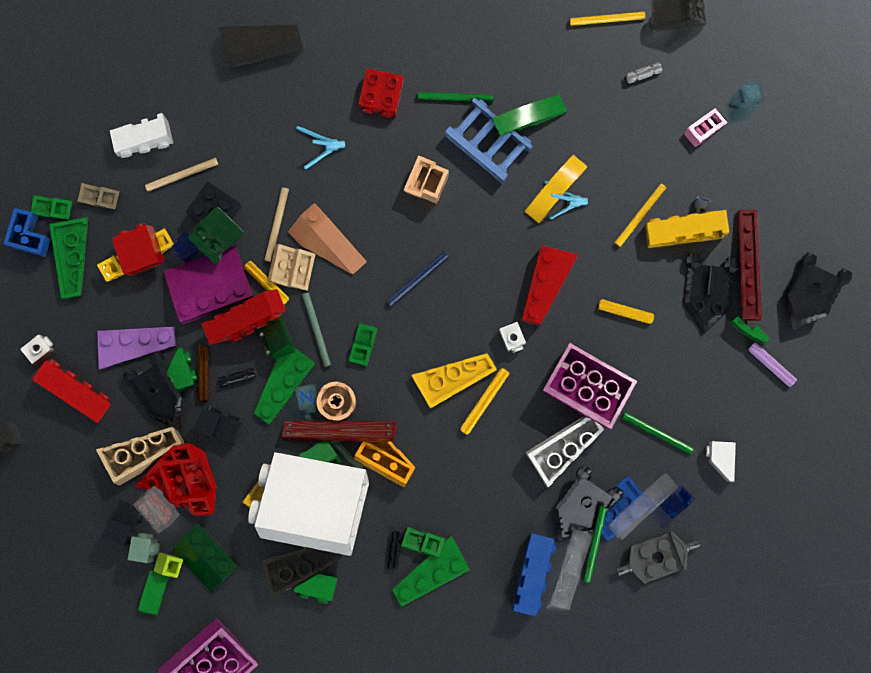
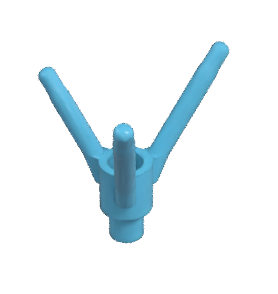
[296,126,345,169]
[544,180,588,220]

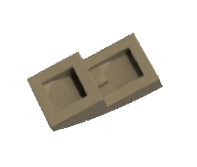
[77,183,120,210]

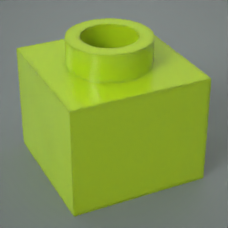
[154,552,183,578]

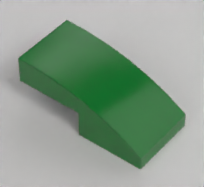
[31,195,72,220]
[730,316,770,344]
[349,323,378,366]
[401,527,445,558]
[138,570,169,616]

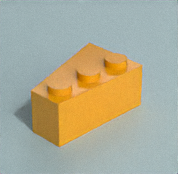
[354,441,415,488]

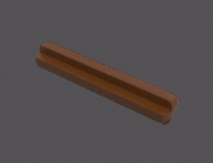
[198,345,209,402]

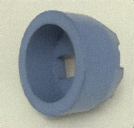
[695,196,711,212]

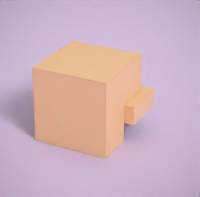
[404,155,449,204]

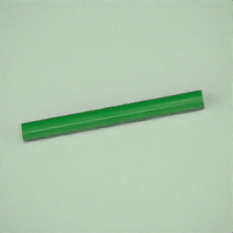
[418,92,494,102]
[622,412,694,455]
[583,506,607,582]

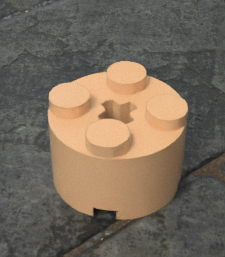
[317,382,357,421]

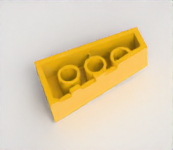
[645,210,729,248]

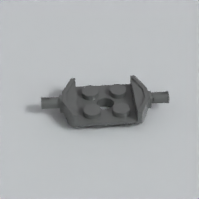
[616,532,700,584]

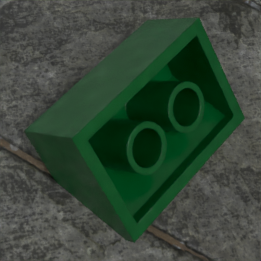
[258,314,295,360]
[172,523,240,593]

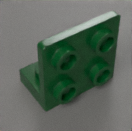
[188,206,244,264]

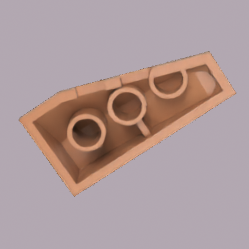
[288,203,367,275]

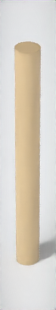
[145,158,219,192]
[264,187,289,263]

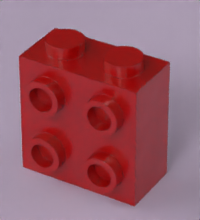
[359,68,404,118]
[112,223,165,276]

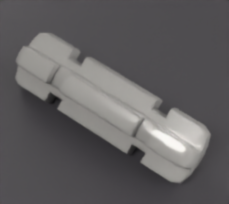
[625,62,662,83]

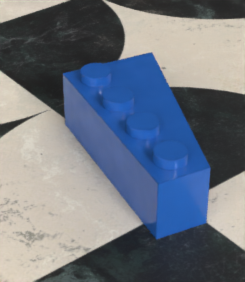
[511,533,556,617]

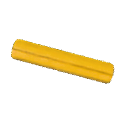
[244,261,289,305]
[598,299,654,324]

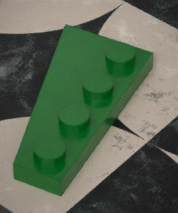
[49,217,88,299]
[254,347,316,425]
[392,535,470,607]

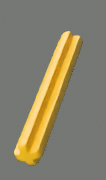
[460,368,509,435]

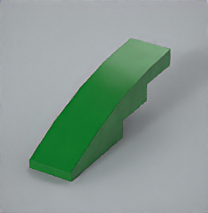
[492,94,567,137]

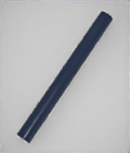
[386,252,449,306]

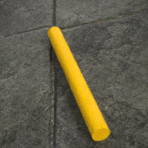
[570,12,645,26]
[614,183,666,247]

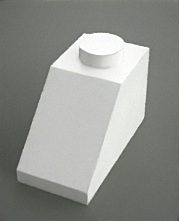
[706,441,736,482]

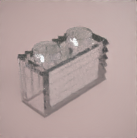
[133,485,180,533]

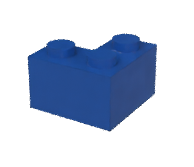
[3,208,51,258]

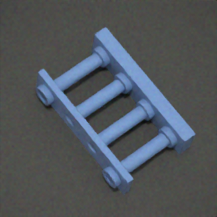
[445,98,532,184]

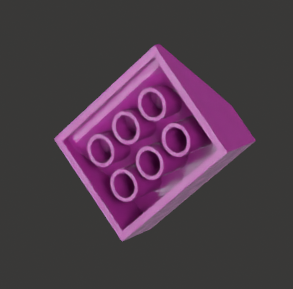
[164,245,254,325]
[542,343,637,430]
[158,618,259,673]

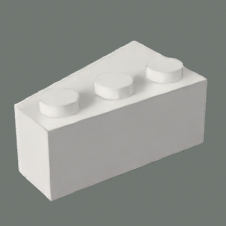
[110,113,173,158]

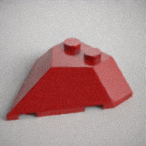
[135,443,217,516]

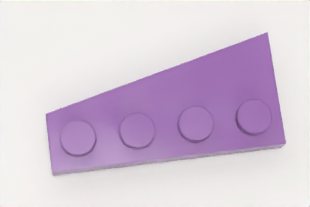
[97,327,176,370]

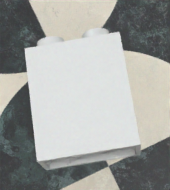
[249,452,369,556]

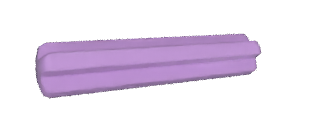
[748,343,797,387]

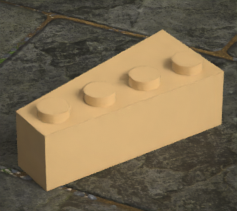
[96,427,185,486]

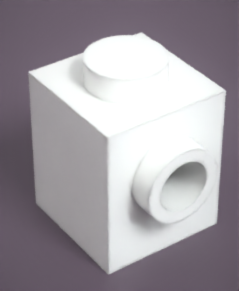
[499,322,526,353]
[21,335,54,366]

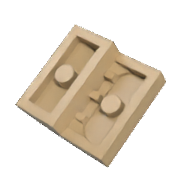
[268,244,315,291]

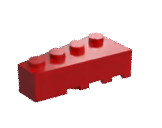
[521,245,578,326]
[201,289,286,345]
[32,359,111,423]

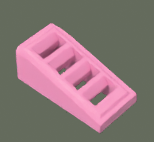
[684,108,727,147]

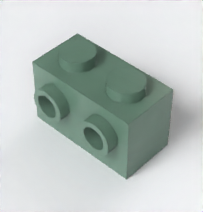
[128,533,160,563]

